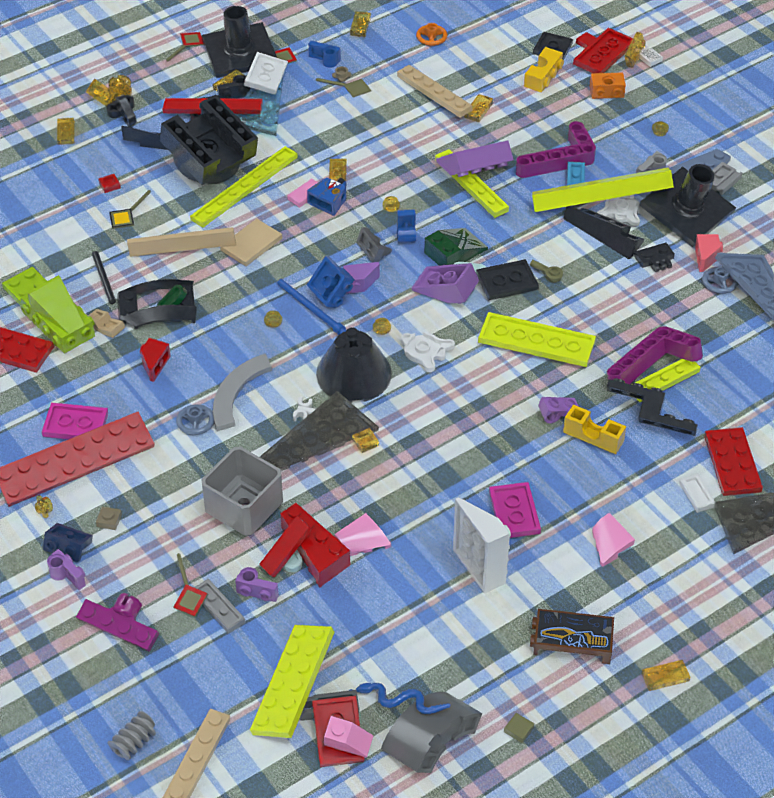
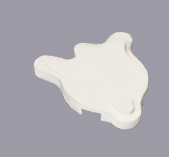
[597,195,640,226]
[401,332,455,372]

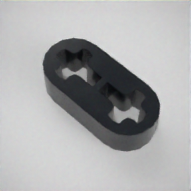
[106,95,135,118]
[115,95,137,126]

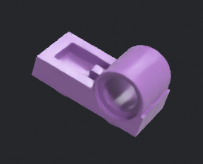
[538,397,579,423]
[47,549,86,590]
[235,567,279,602]

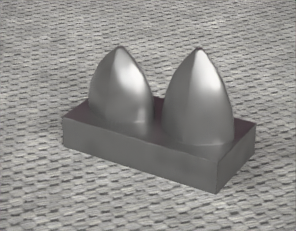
[356,227,392,262]

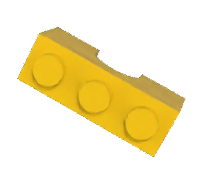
[524,47,564,93]
[563,404,626,454]

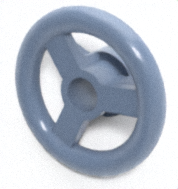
[702,267,738,294]
[176,404,214,435]

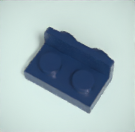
[43,523,93,562]

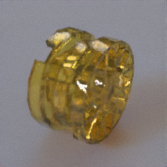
[108,75,132,99]

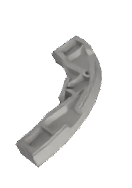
[213,353,272,431]

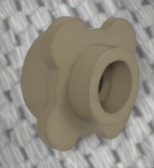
[332,66,351,82]

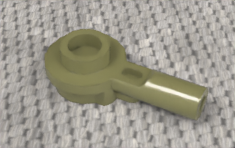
[530,260,563,283]

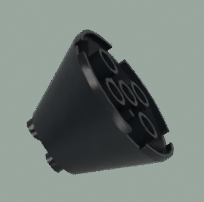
[316,327,392,403]

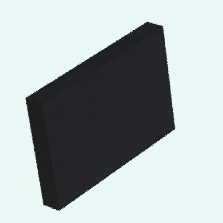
[476,259,539,300]

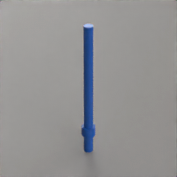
[277,279,346,335]

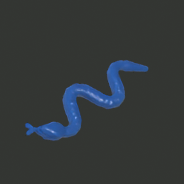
[350,683,450,714]

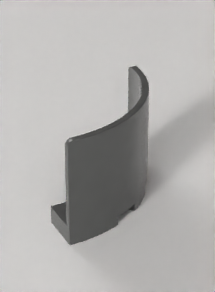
[381,692,482,773]

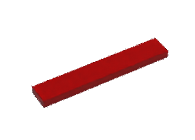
[162,98,263,114]

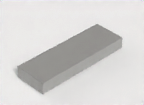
[194,578,246,634]

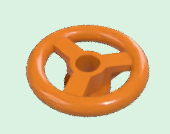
[416,23,448,46]

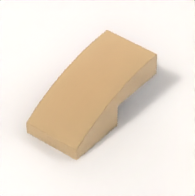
[88,309,125,338]

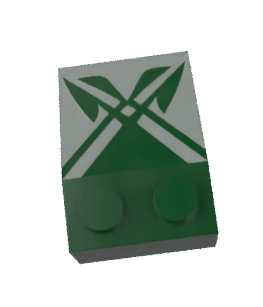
[424,228,488,266]

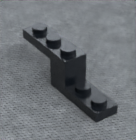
[607,378,698,436]

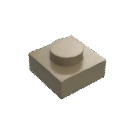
[96,506,122,530]

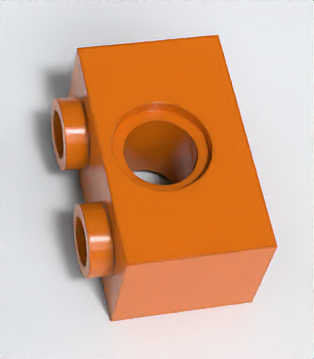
[589,72,626,99]

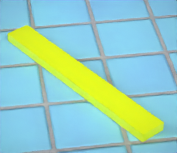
[190,146,298,228]

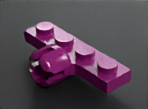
[76,593,159,652]

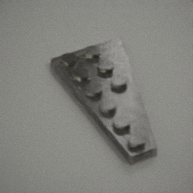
[260,391,379,471]
[714,492,774,554]

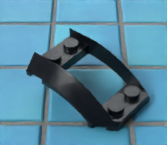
[117,279,197,329]

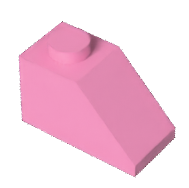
[324,716,373,758]

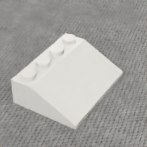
[453,497,511,593]

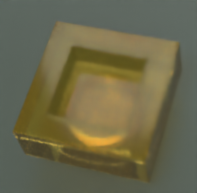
[352,428,379,453]

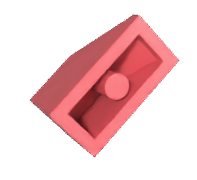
[695,234,723,272]

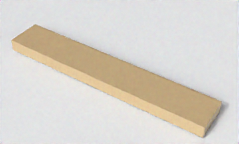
[127,227,236,257]

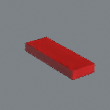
[259,516,313,578]

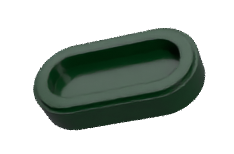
[157,285,187,306]

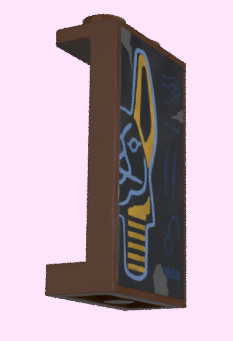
[530,609,615,665]

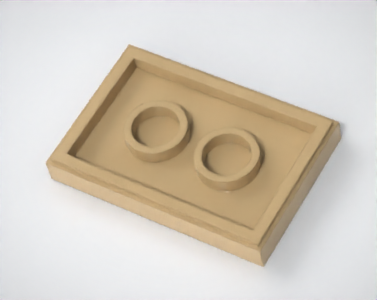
[220,218,283,266]

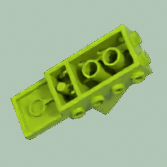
[2,266,95,354]

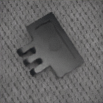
[634,242,675,272]

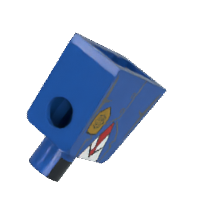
[307,178,347,216]

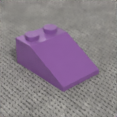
[411,263,479,304]

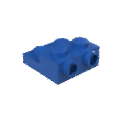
[307,256,355,309]

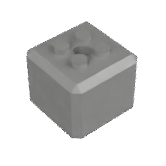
[201,446,283,536]

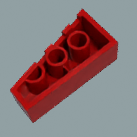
[280,503,351,588]

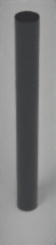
[92,251,116,304]

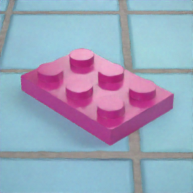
[42,402,108,439]
[489,482,541,538]

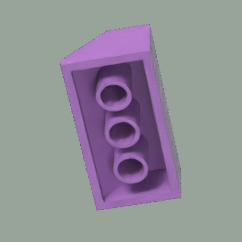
[436,140,513,177]

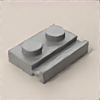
[712,162,743,195]

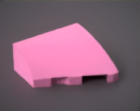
[334,513,391,556]
[592,513,635,567]

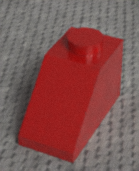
[140,338,171,382]

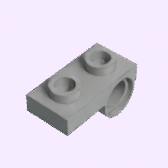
[636,151,667,173]

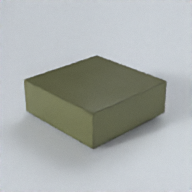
[504,713,535,743]

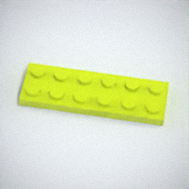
[478,312,596,367]
[250,625,335,738]

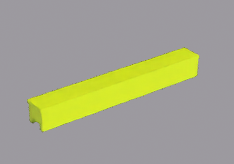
[532,167,674,212]

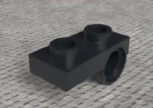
[217,75,251,99]

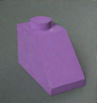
[343,262,380,294]

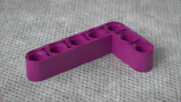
[516,121,596,178]
[606,326,703,384]

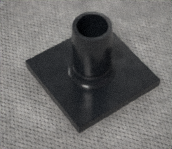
[202,6,277,78]
[639,164,736,247]

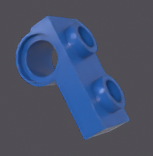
[308,41,341,68]
[397,209,416,243]

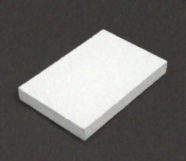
[244,52,288,95]

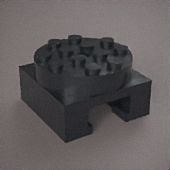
[160,94,258,185]

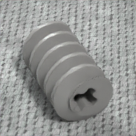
[107,711,156,760]

